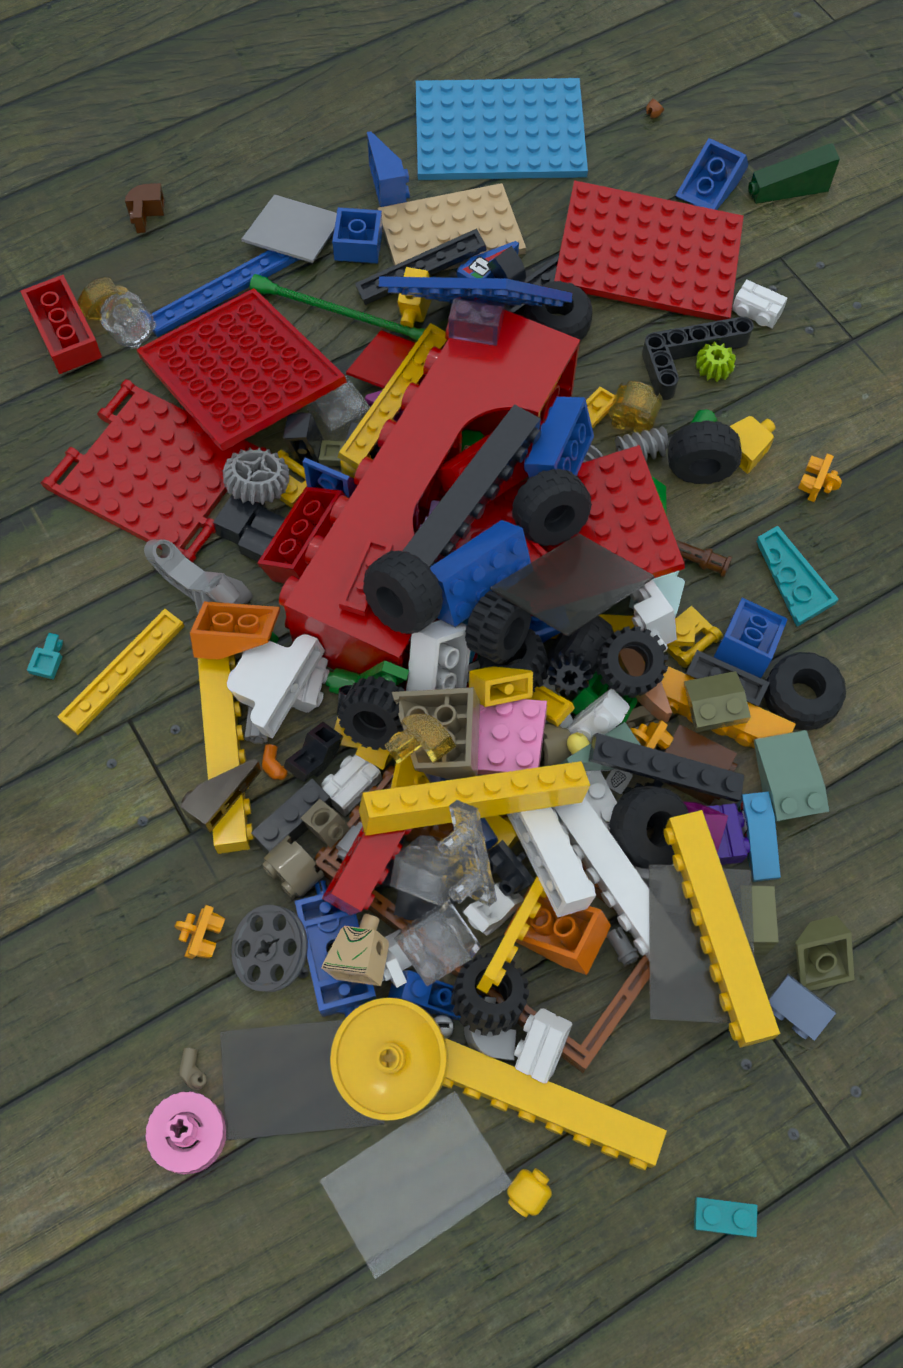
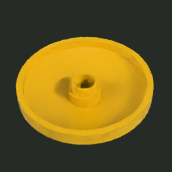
[330,998,448,1120]

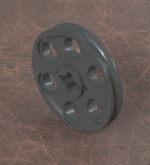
[231,905,308,992]

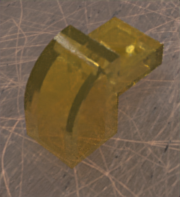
[77,277,135,321]
[384,714,456,764]

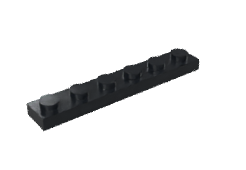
[355,228,487,305]
[589,733,744,802]

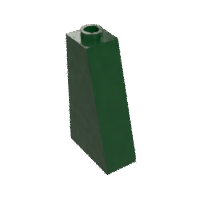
[748,143,840,204]

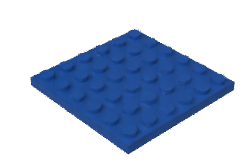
[379,276,572,307]

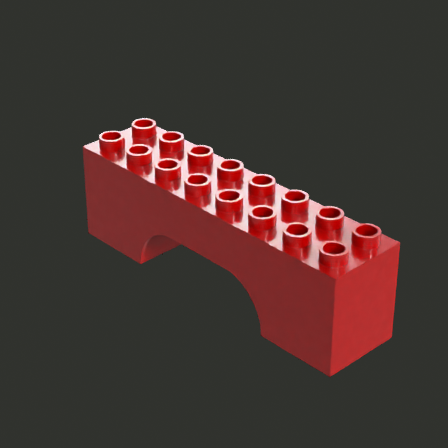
[279,298,580,691]

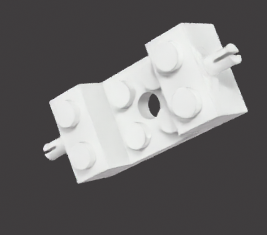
[608,579,677,652]

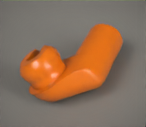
[262,744,288,780]

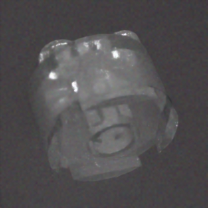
[100,292,156,349]

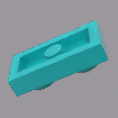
[694,1197,757,1238]

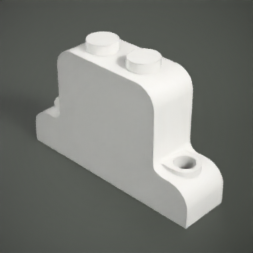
[227,634,325,739]

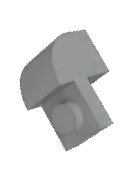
[464,996,516,1061]

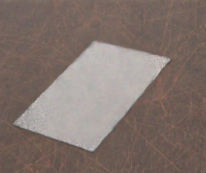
[320,1091,512,1279]

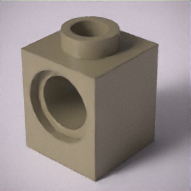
[301,799,350,848]

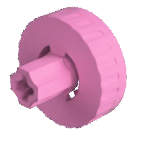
[146,1092,227,1174]

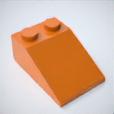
[190,601,280,659]
[504,887,611,975]

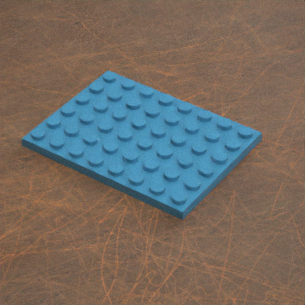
[416,78,588,180]

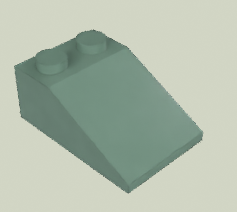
[754,730,829,821]

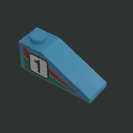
[736,791,781,882]

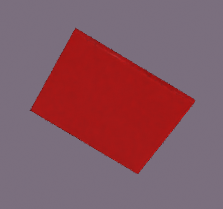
[346,330,426,388]

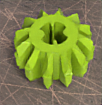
[696,341,736,382]

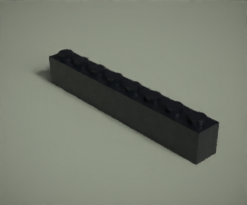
[403,404,542,567]

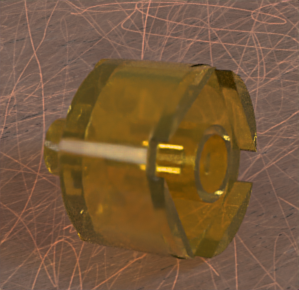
[609,381,663,434]

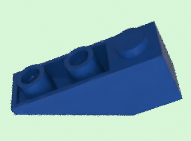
[388,970,482,1020]

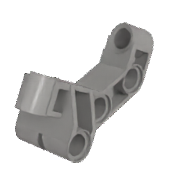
[144,539,253,613]

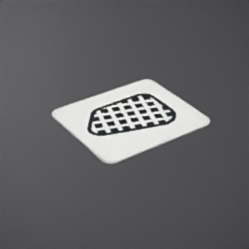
[605,769,633,794]

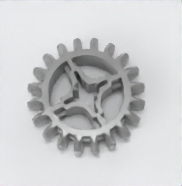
[223,447,289,505]

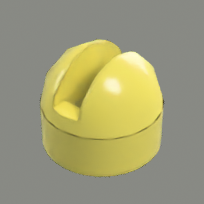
[567,732,591,755]

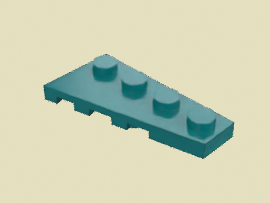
[756,526,839,627]

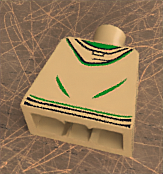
[321,914,389,986]

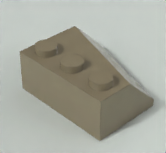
[392,687,480,780]

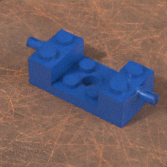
[295,881,376,1017]

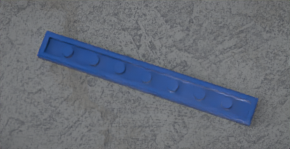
[144,250,300,337]

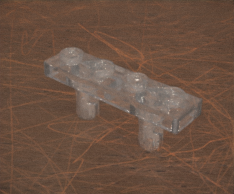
[437,800,497,907]

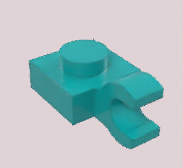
[27,633,63,680]

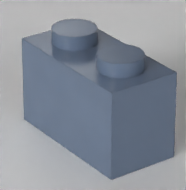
[768,974,836,1041]

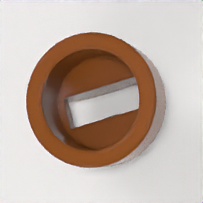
[646,98,664,118]

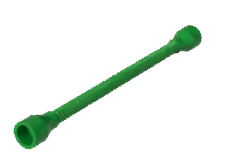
[250,274,426,341]

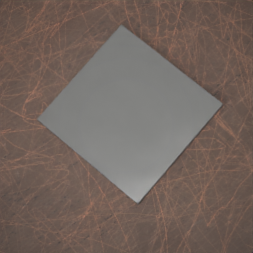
[242,194,337,263]

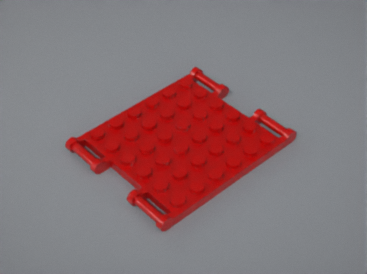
[41,379,272,562]

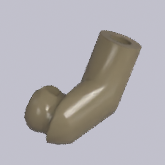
[179,1048,207,1090]

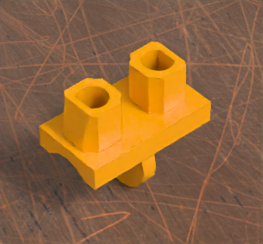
[798,454,842,502]
[630,720,674,749]
[174,905,225,959]

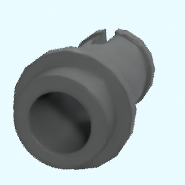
[606,927,639,966]

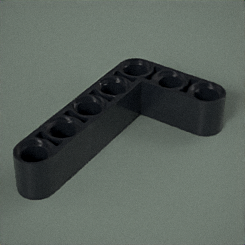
[642,317,754,400]

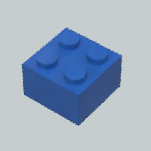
[332,207,383,263]

